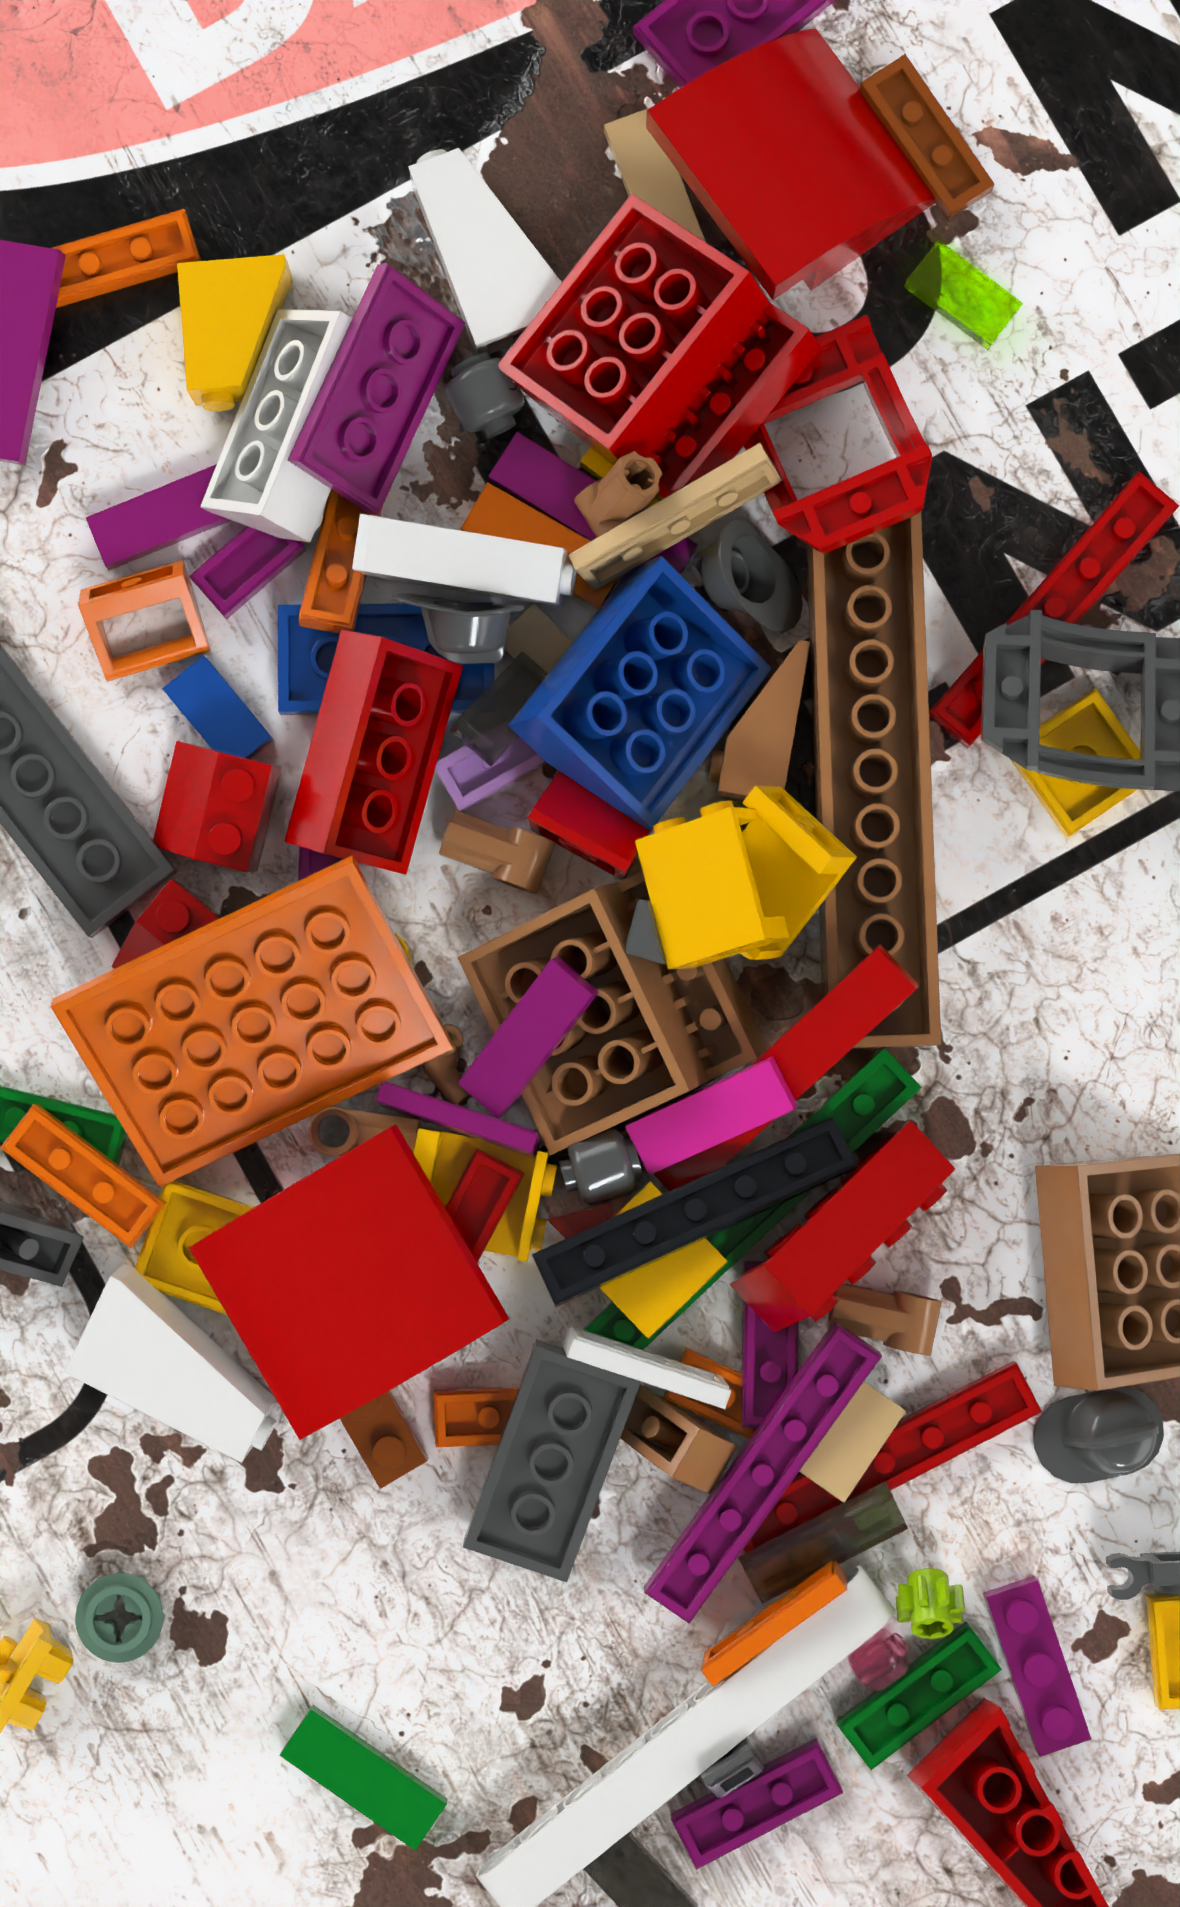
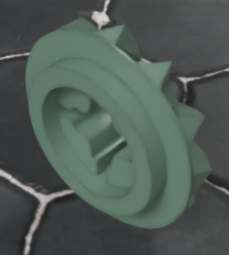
[75,1571,166,1663]

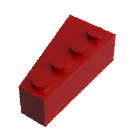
[729,1120,956,1333]
[906,1698,1109,1907]

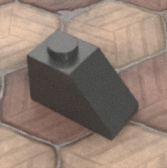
[0,1201,84,1287]

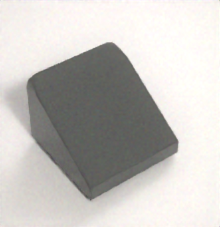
[625,899,667,964]
[701,1737,765,1798]

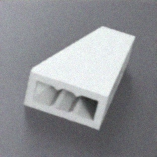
[408,148,562,357]
[352,514,577,607]
[64,1263,277,1463]

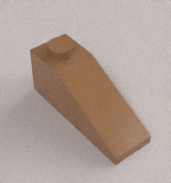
[708,640,810,802]

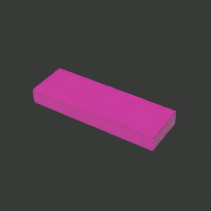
[625,1056,798,1175]

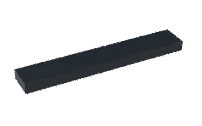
[532,1117,857,1308]

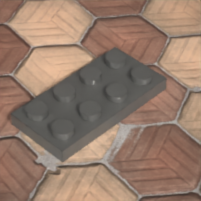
[463,1339,641,1582]

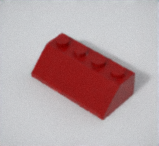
[284,630,463,875]

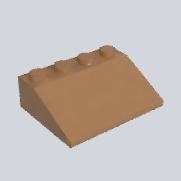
[1035,1154,1180,1391]

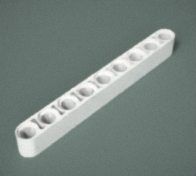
[476,1565,896,1907]

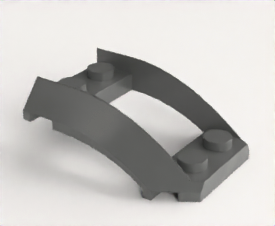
[981,610,1180,791]

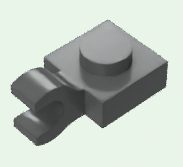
[1106,1552,1180,1600]

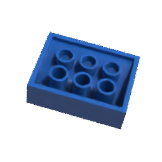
[508,556,772,830]

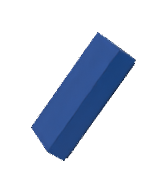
[162,655,274,759]

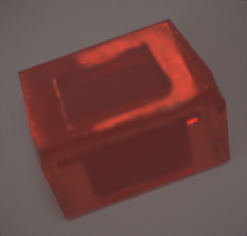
[547,1201,615,1239]

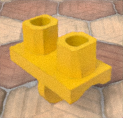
[0,1617,74,1733]

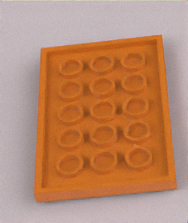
[50,855,453,1187]

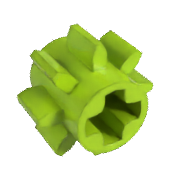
[895,1568,965,1639]

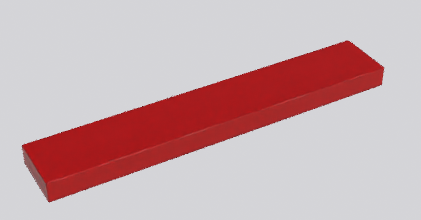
[929,471,1179,748]
[653,944,919,1191]
[743,1361,1042,1563]

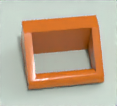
[78,559,211,682]

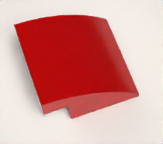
[646,28,935,300]
[498,194,821,501]
[189,1124,510,1440]

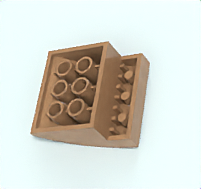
[457,870,768,1155]

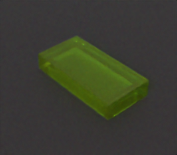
[904,239,1023,350]

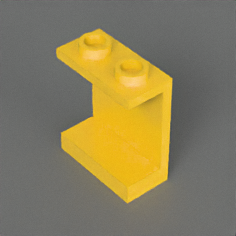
[740,785,857,960]
[635,800,790,969]
[413,1127,557,1262]

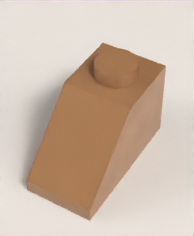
[620,1383,738,1494]

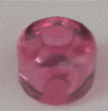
[848,1628,909,1691]

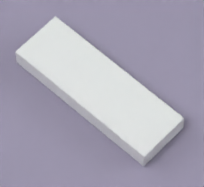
[562,1326,731,1409]

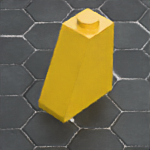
[177,254,292,411]

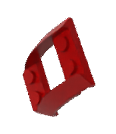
[744,315,932,553]

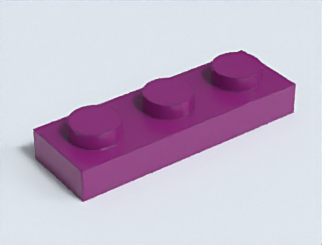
[983,1576,1091,1757]

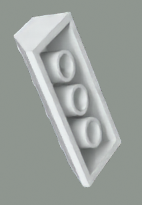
[200,309,352,542]

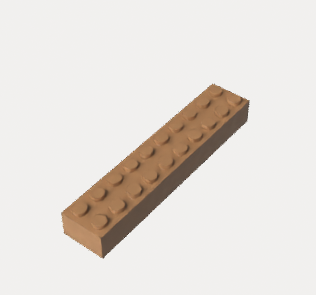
[806,511,941,1049]

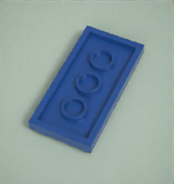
[278,602,495,715]

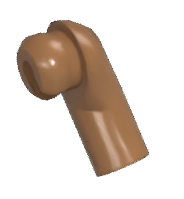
[423,1024,469,1105]

